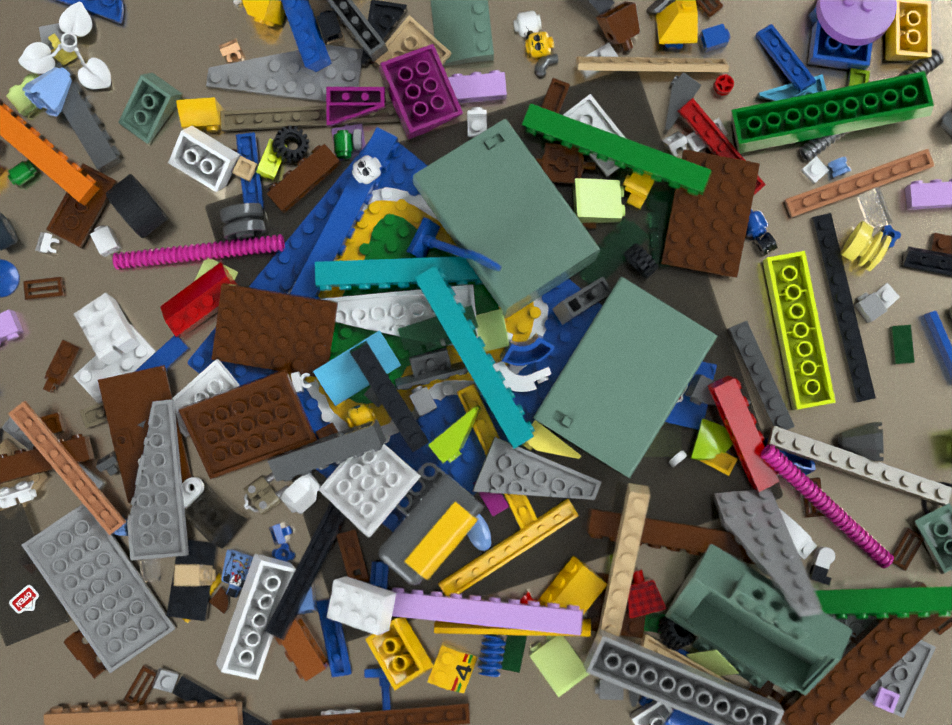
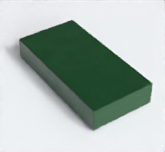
[890,325,915,364]
[501,635,527,673]

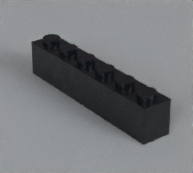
[350,341,429,452]

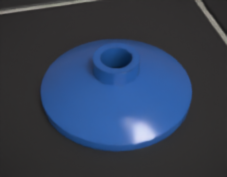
[0,260,19,297]

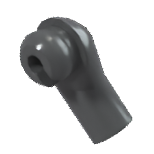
[535,53,559,76]

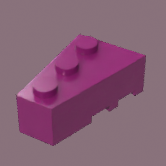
[326,87,386,127]

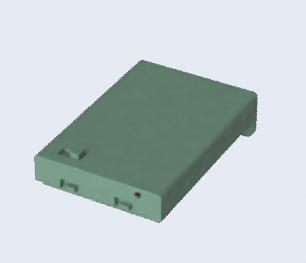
[413,119,600,319]
[533,277,718,478]

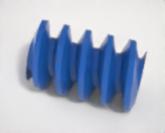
[477,634,506,677]

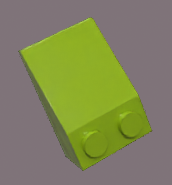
[428,405,481,463]

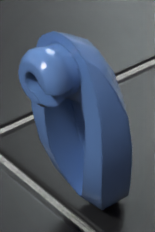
[467,514,491,551]

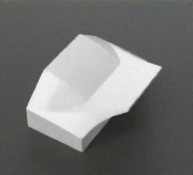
[280,473,321,514]

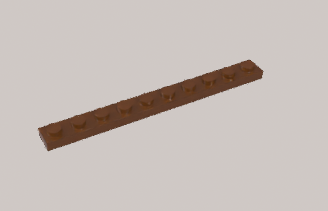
[272,703,470,725]

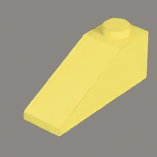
[522,420,581,459]

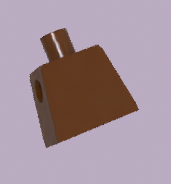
[596,1,640,51]

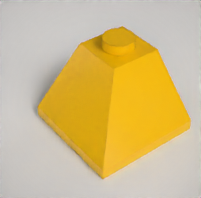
[656,0,698,44]

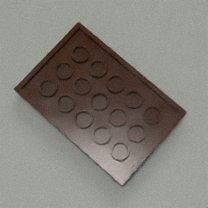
[661,149,760,278]
[212,283,338,377]
[179,369,317,479]

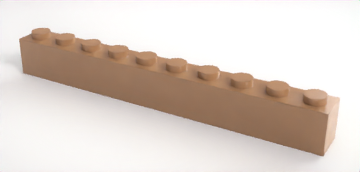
[44,699,243,725]

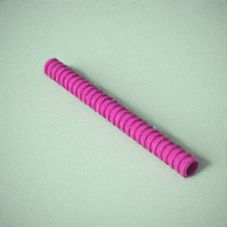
[112,234,285,270]
[760,444,894,569]

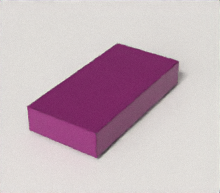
[473,481,509,517]

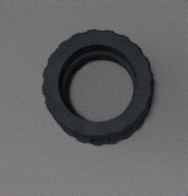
[105,174,168,238]

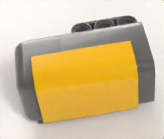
[379,463,485,585]

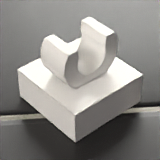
[662,132,688,156]
[35,232,59,253]
[291,372,312,393]

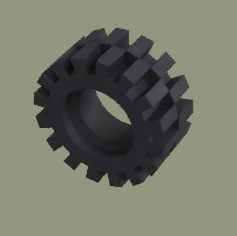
[272,125,309,163]
[623,243,659,279]
[657,616,694,650]

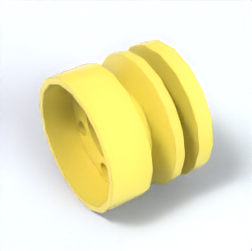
[841,221,892,272]

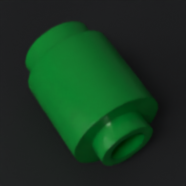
[333,130,353,159]
[7,159,38,186]

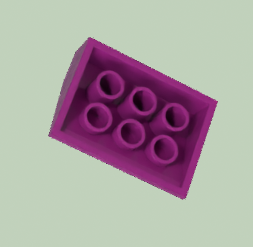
[379,44,463,139]

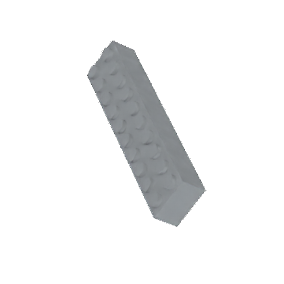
[583,629,785,725]

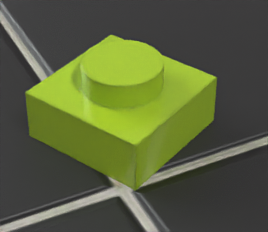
[847,68,870,86]

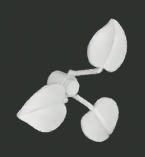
[18,2,111,89]

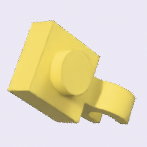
[48,33,78,65]

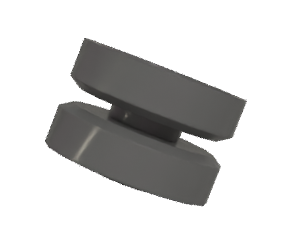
[219,203,266,240]

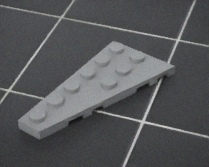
[472,437,602,500]

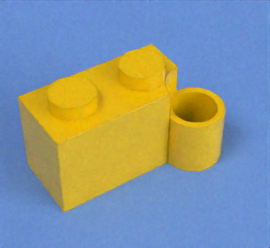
[623,169,654,209]

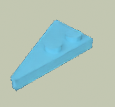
[757,74,827,101]

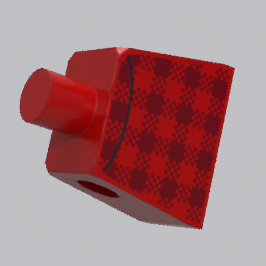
[627,569,666,618]

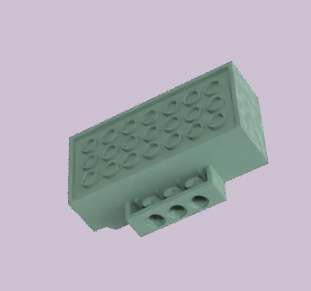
[665,544,853,696]

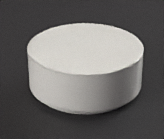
[669,451,688,468]

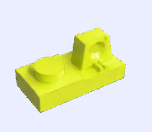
[256,139,287,180]

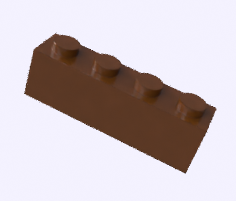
[266,143,341,214]

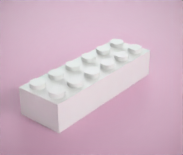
[216,554,296,680]

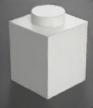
[90,225,122,257]

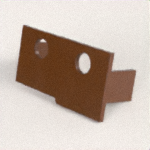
[63,629,106,679]

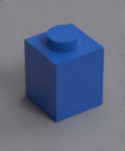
[699,23,730,53]

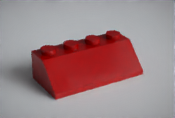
[160,262,237,337]

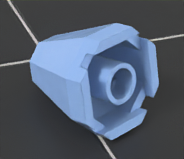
[22,67,72,117]

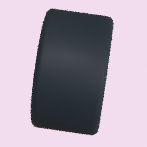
[0,213,18,251]

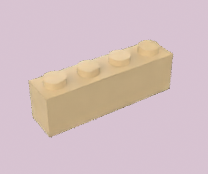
[174,565,216,586]

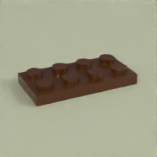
[46,163,117,248]

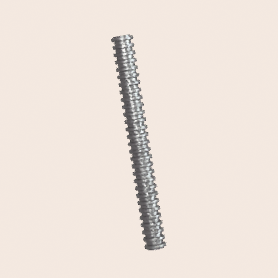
[799,49,944,161]

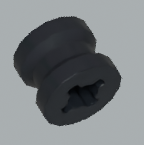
[754,232,778,256]

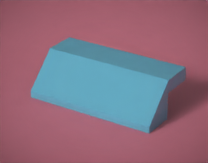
[313,330,401,406]

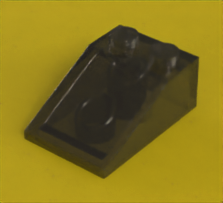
[185,479,248,549]

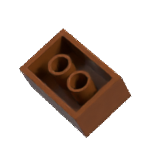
[274,615,329,682]

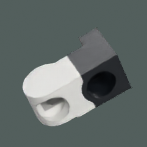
[808,547,835,586]

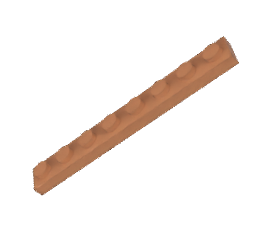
[784,149,935,218]
[8,401,126,535]

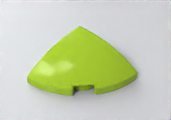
[691,418,733,460]

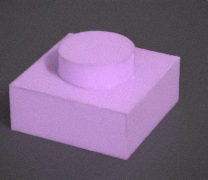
[873,686,900,713]

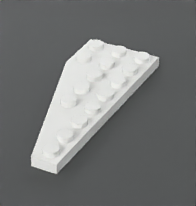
[322,285,478,346]

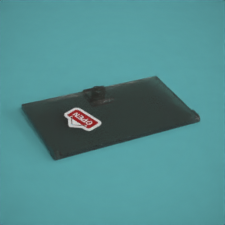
[0,503,70,646]

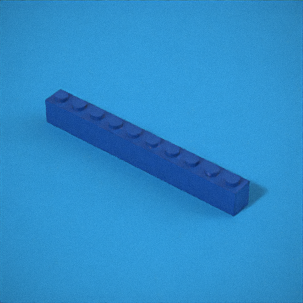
[290,127,400,299]

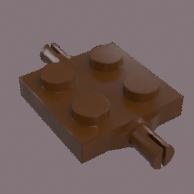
[535,143,596,184]

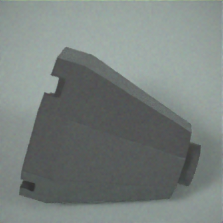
[838,422,884,461]

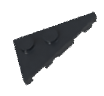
[361,0,407,66]

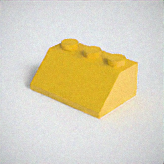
[885,0,932,62]
[538,556,608,615]
[365,617,434,691]

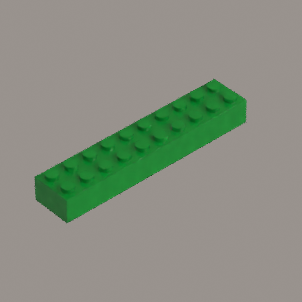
[731,71,934,153]

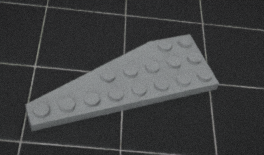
[206,45,363,103]
[127,400,189,560]
[713,488,822,616]

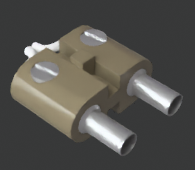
[243,473,288,515]

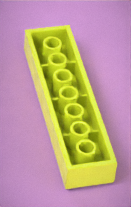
[763,251,836,410]

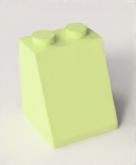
[573,178,625,223]
[529,636,590,697]

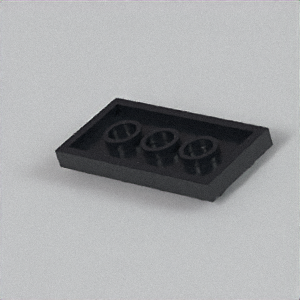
[166,540,218,621]

